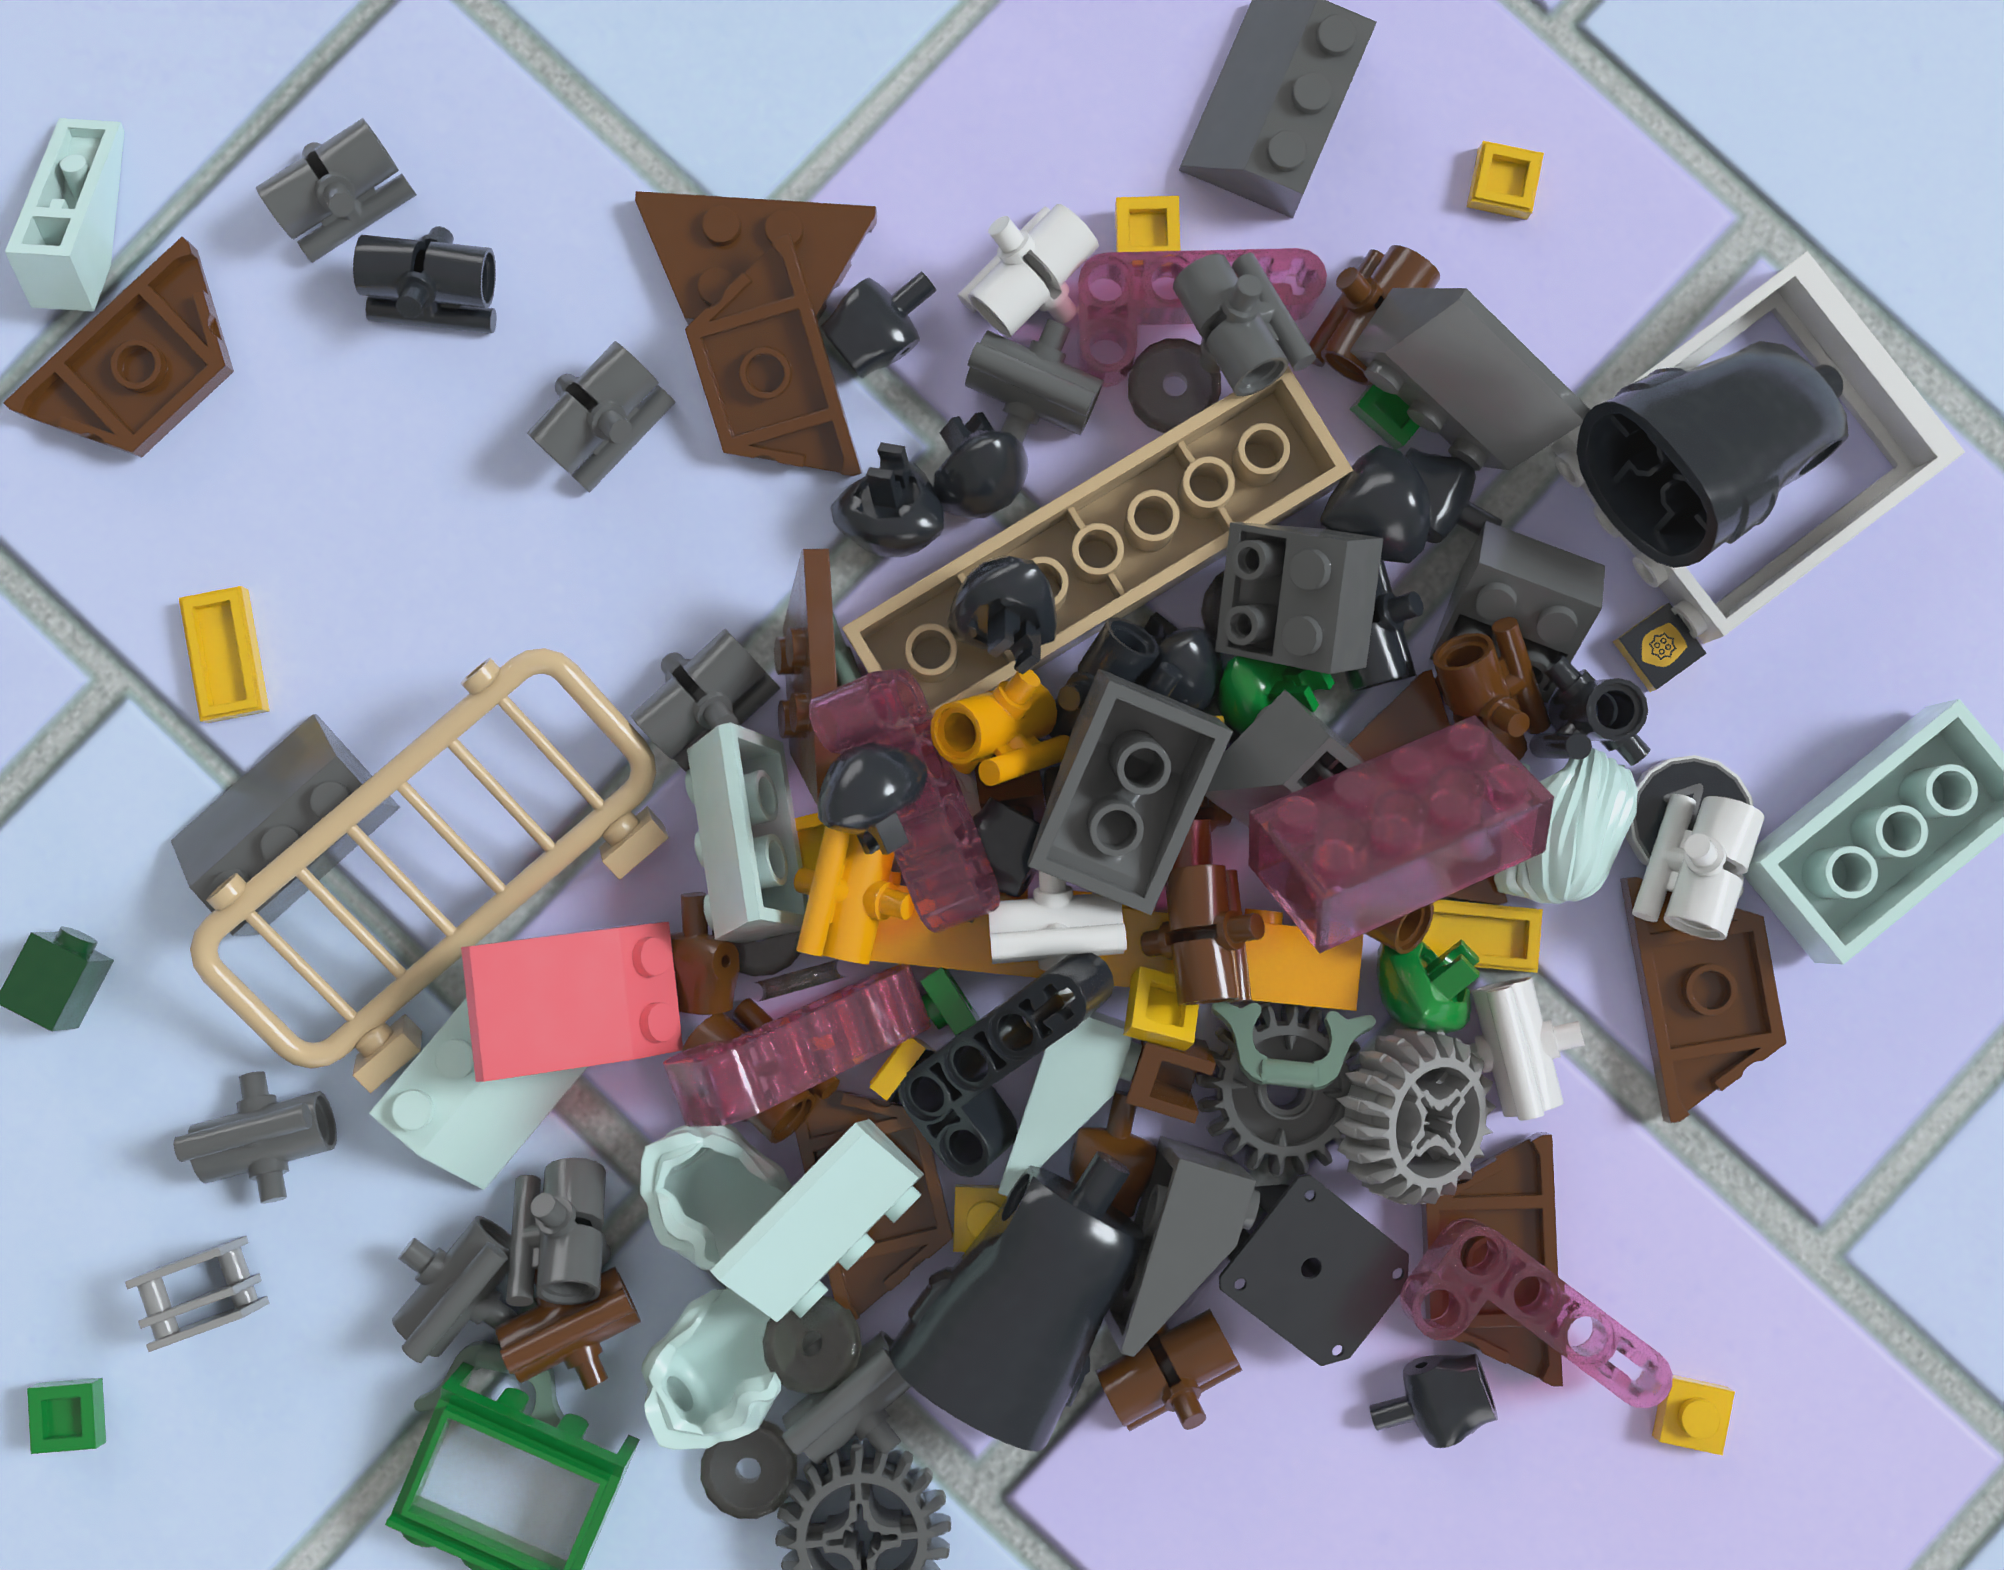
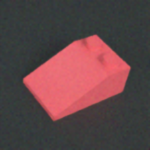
[461,921,683,1082]

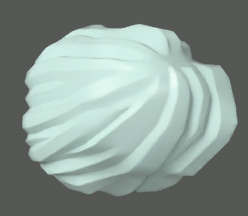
[1494,748,1638,904]
[640,1119,793,1270]
[641,1287,799,1450]

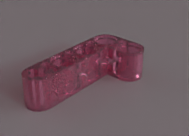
[1076,248,1327,387]
[809,669,1000,933]
[663,964,932,1127]
[1400,1217,1673,1408]

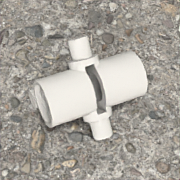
[957,204,1099,338]
[1632,794,1765,940]
[988,871,1127,995]
[1467,977,1585,1121]

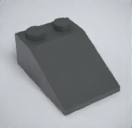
[1027,669,1233,915]
[1104,1136,1260,1357]

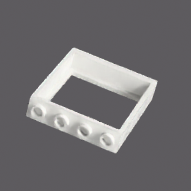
[1550,251,1965,644]

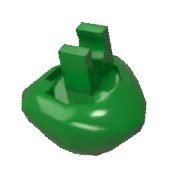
[1216,656,1335,736]
[1376,939,1479,1034]

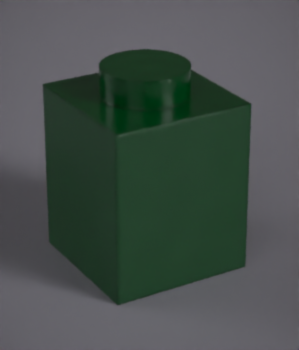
[0,926,114,1032]

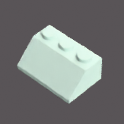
[685,722,808,944]
[368,998,589,1190]
[710,1119,924,1322]

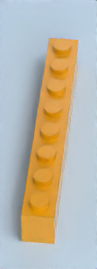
[870,871,1364,1011]

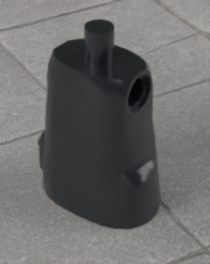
[1576,341,1849,568]
[888,1151,1146,1452]

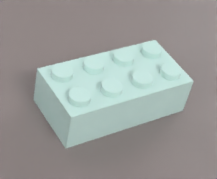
[1743,699,2004,965]

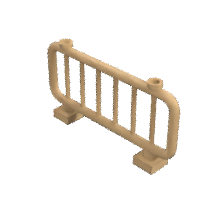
[190,648,669,1094]

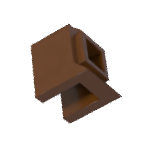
[1125,1038,1216,1124]

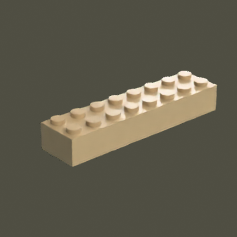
[842,366,1354,744]

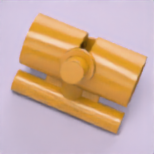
[930,669,1070,786]
[793,826,916,965]

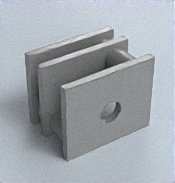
[125,1235,270,1353]

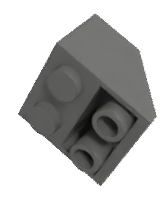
[1429,521,1605,703]
[1215,522,1383,674]
[1205,690,1389,838]

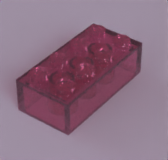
[1248,715,1554,954]

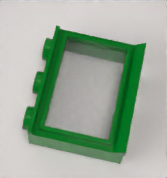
[385,1362,640,1570]

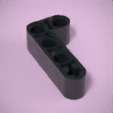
[898,953,1114,1177]

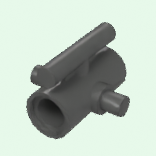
[256,118,417,263]
[1173,252,1316,397]
[965,319,1104,444]
[527,341,676,493]
[630,628,781,772]
[173,1071,337,1204]
[506,1157,611,1307]
[392,1216,518,1363]
[782,1331,912,1465]

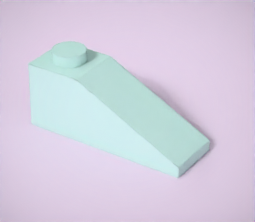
[5,118,125,311]
[998,1001,1142,1196]

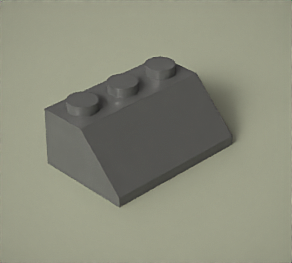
[1179,0,1377,218]
[1350,288,1590,471]
[171,714,401,936]

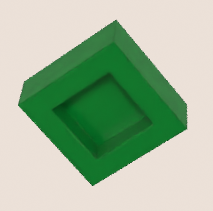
[1349,383,1420,450]
[919,967,980,1036]
[27,1378,106,1454]

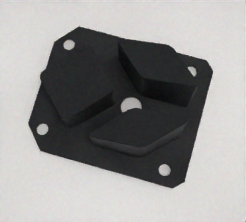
[1219,1174,1409,1366]

